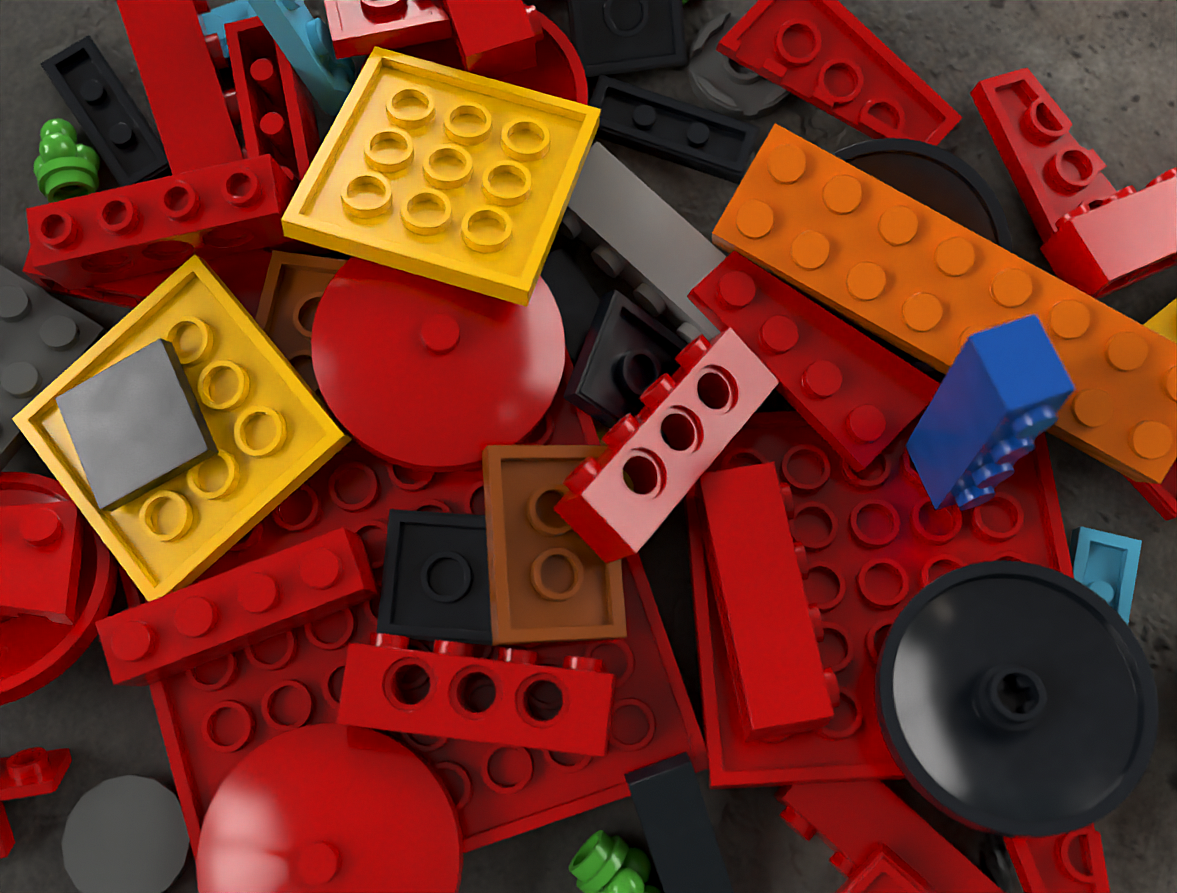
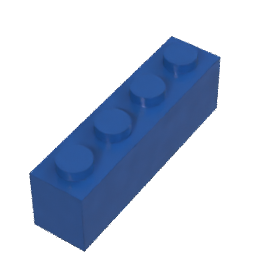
[905,314,1076,510]

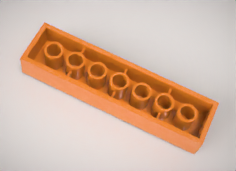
[712,123,1177,484]

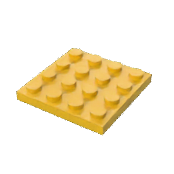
[281,46,601,307]
[12,254,352,602]

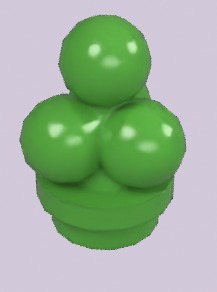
[33,118,100,203]
[569,830,663,893]

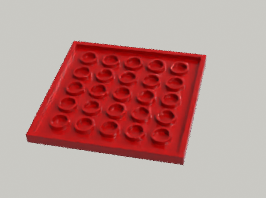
[684,404,1074,790]

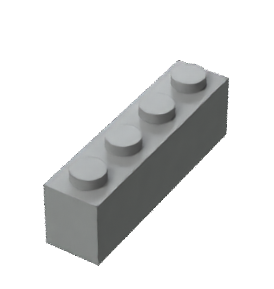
[558,141,726,344]

